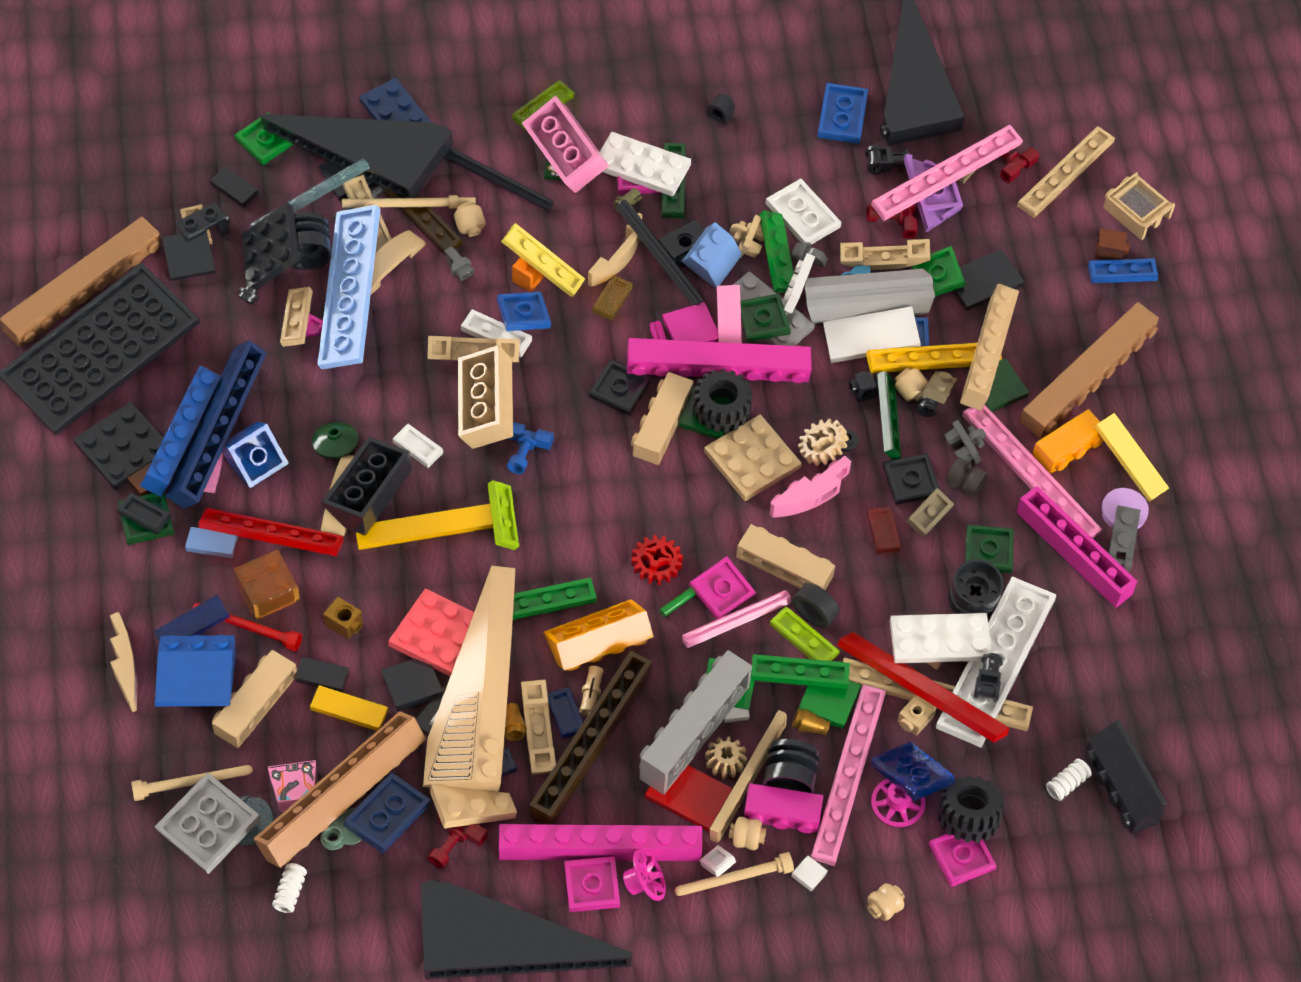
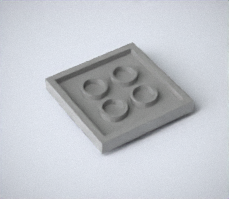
[155,772,262,874]

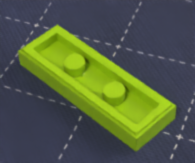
[488,480,519,550]
[769,606,840,661]

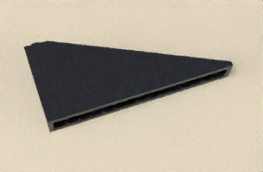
[880,0,964,146]
[261,114,453,198]
[421,879,632,979]

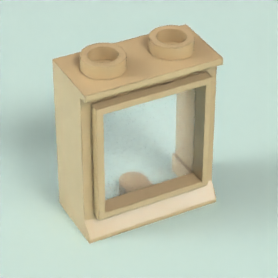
[1103,172,1175,240]

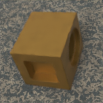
[323,597,363,640]

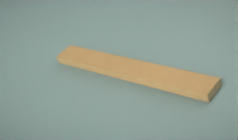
[843,657,1033,731]

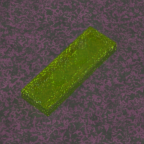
[512,80,574,131]

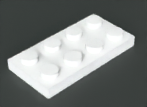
[600,132,691,196]
[890,613,992,663]

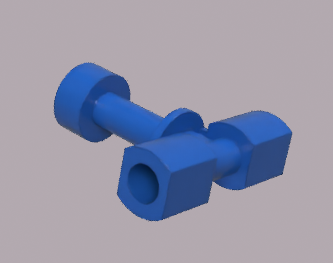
[507,421,554,474]

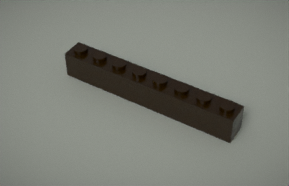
[529,651,652,825]

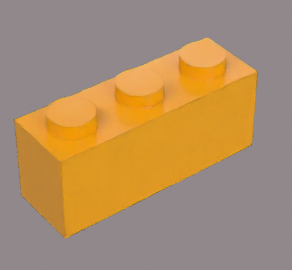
[1032,409,1104,474]

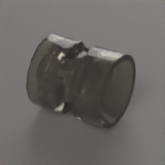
[945,457,989,499]

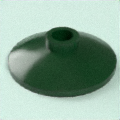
[312,422,359,459]

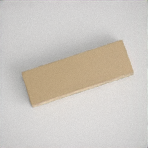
[280,287,313,347]

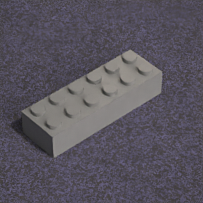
[639,650,752,795]

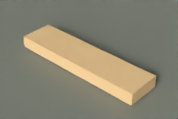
[342,175,392,252]

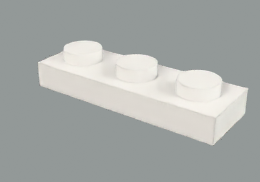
[783,253,815,313]
[461,309,532,357]

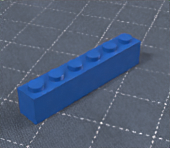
[140,366,221,497]

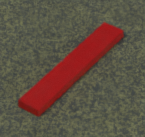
[199,508,344,556]

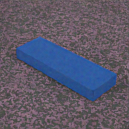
[1088,258,1158,283]

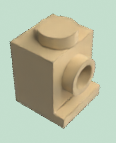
[897,695,937,736]

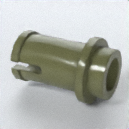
[613,188,642,213]

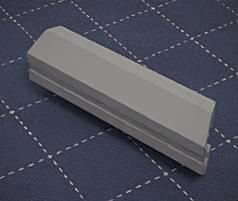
[805,269,935,324]

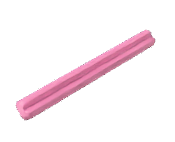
[682,591,791,648]

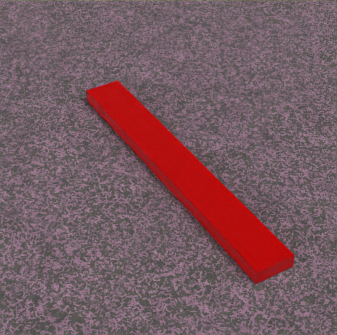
[837,632,1010,743]

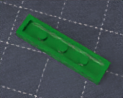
[759,210,794,293]
[513,578,597,620]
[751,654,850,689]

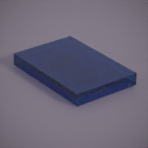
[871,741,955,801]

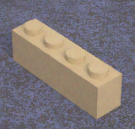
[631,372,694,465]
[736,524,835,590]
[212,650,297,748]

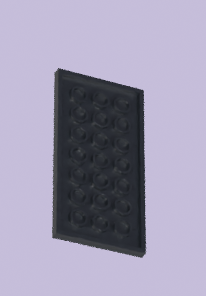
[0,262,200,436]

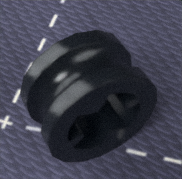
[916,396,938,417]

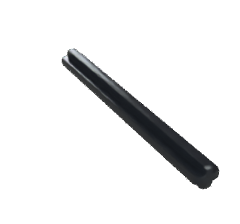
[445,148,554,211]
[616,199,704,306]

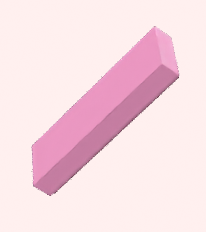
[717,285,742,343]

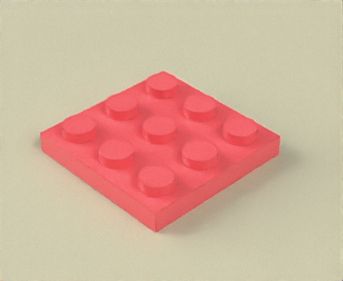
[388,588,474,677]

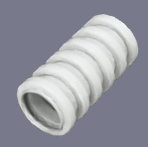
[1046,759,1091,801]
[272,863,307,913]

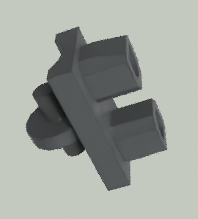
[944,420,986,465]

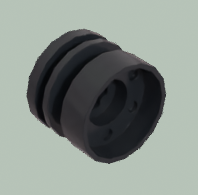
[291,212,332,270]
[948,559,1004,618]
[763,739,820,794]

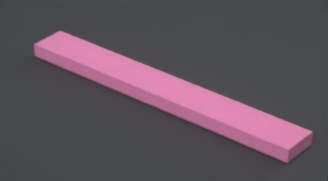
[871,125,1023,221]
[962,405,1102,538]
[811,684,886,866]

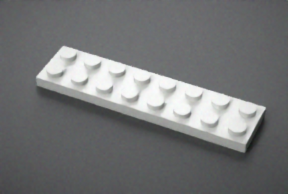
[936,577,1056,747]

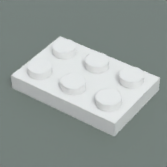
[766,179,841,245]

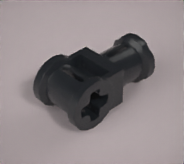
[865,145,909,174]
[973,653,1003,702]

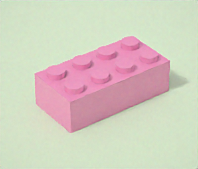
[522,96,609,193]

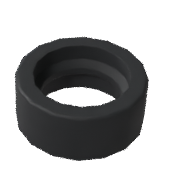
[792,583,839,628]

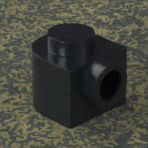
[707,94,735,125]
[849,371,879,402]

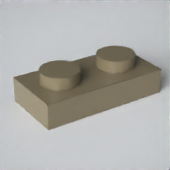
[922,371,957,404]
[906,488,954,537]

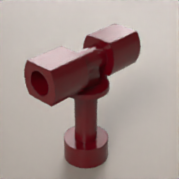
[1000,147,1040,183]
[866,203,918,239]
[427,815,488,869]

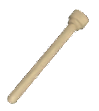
[131,765,253,801]
[674,852,794,896]

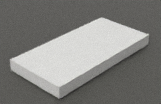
[823,306,921,363]

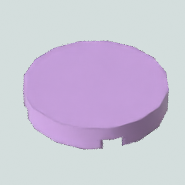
[1101,488,1149,529]

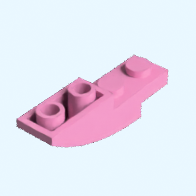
[770,456,851,518]

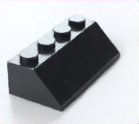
[321,436,412,536]
[1085,720,1167,834]

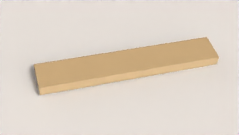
[1017,126,1115,218]
[710,710,787,843]

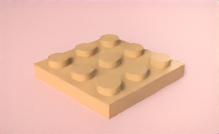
[704,414,802,501]

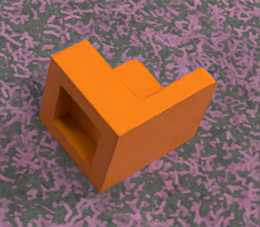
[512,257,544,292]

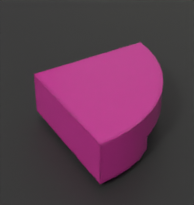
[306,314,323,337]

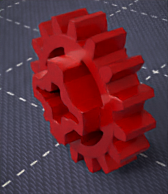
[631,535,683,585]

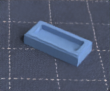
[185,527,238,558]

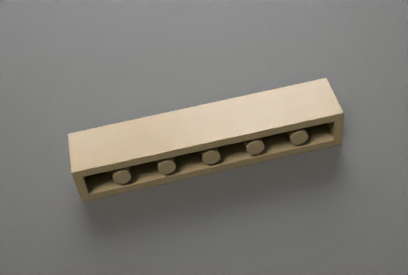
[960,284,1019,411]

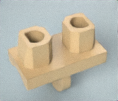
[730,215,764,258]

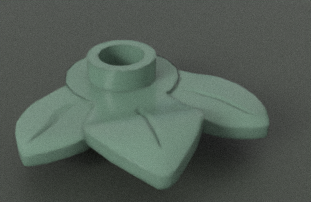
[321,808,362,850]

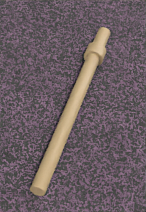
[342,195,476,209]

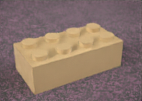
[458,345,513,449]

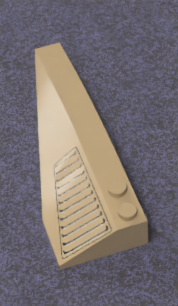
[423,566,515,792]

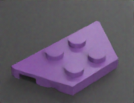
[903,154,963,232]

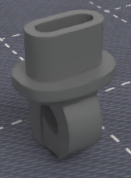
[791,242,828,267]
[444,246,475,281]

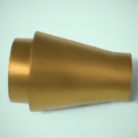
[504,703,527,741]
[792,708,830,735]

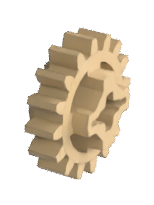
[798,419,849,466]

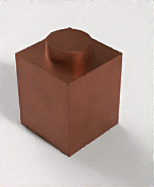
[1095,228,1130,260]

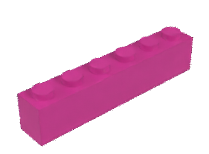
[1016,486,1137,608]

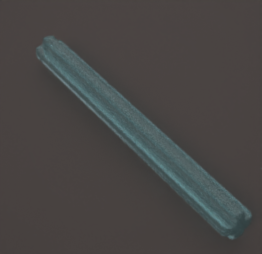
[251,159,369,227]

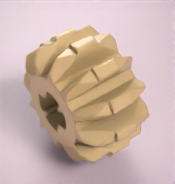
[705,736,747,779]

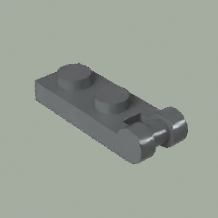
[1109,505,1141,573]

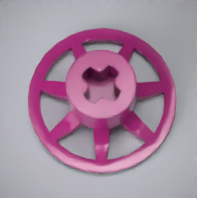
[871,777,925,827]
[623,848,666,901]

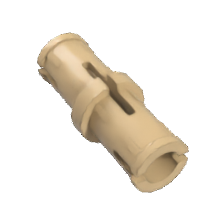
[579,666,604,716]

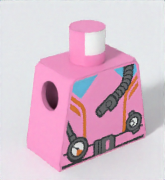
[268,760,318,812]

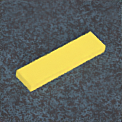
[501,223,585,297]
[1095,413,1169,502]

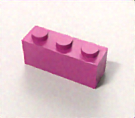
[744,783,823,833]

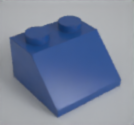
[222,421,289,488]

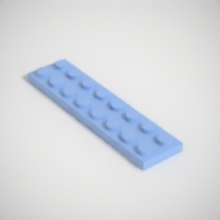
[318,205,381,369]

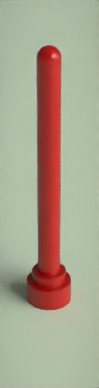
[193,603,303,652]

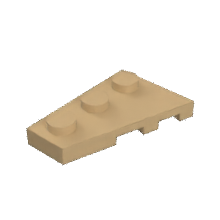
[430,784,517,828]

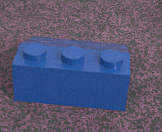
[155,635,236,707]

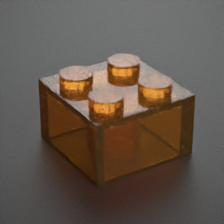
[234,549,300,620]

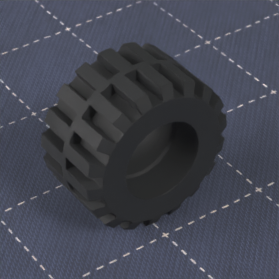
[693,369,752,433]
[938,776,1004,843]

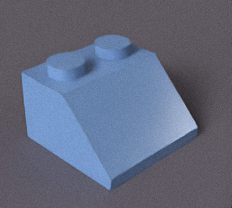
[682,222,742,289]

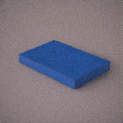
[817,83,869,144]

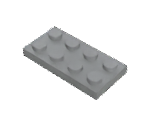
[733,271,815,346]

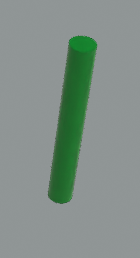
[659,587,697,617]

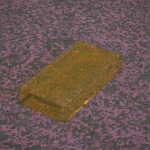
[592,275,633,321]

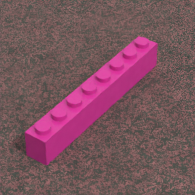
[627,338,811,383]
[499,824,702,861]

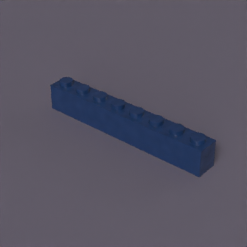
[165,340,267,509]

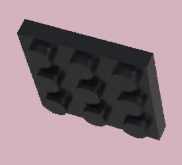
[241,202,299,290]
[73,401,163,490]

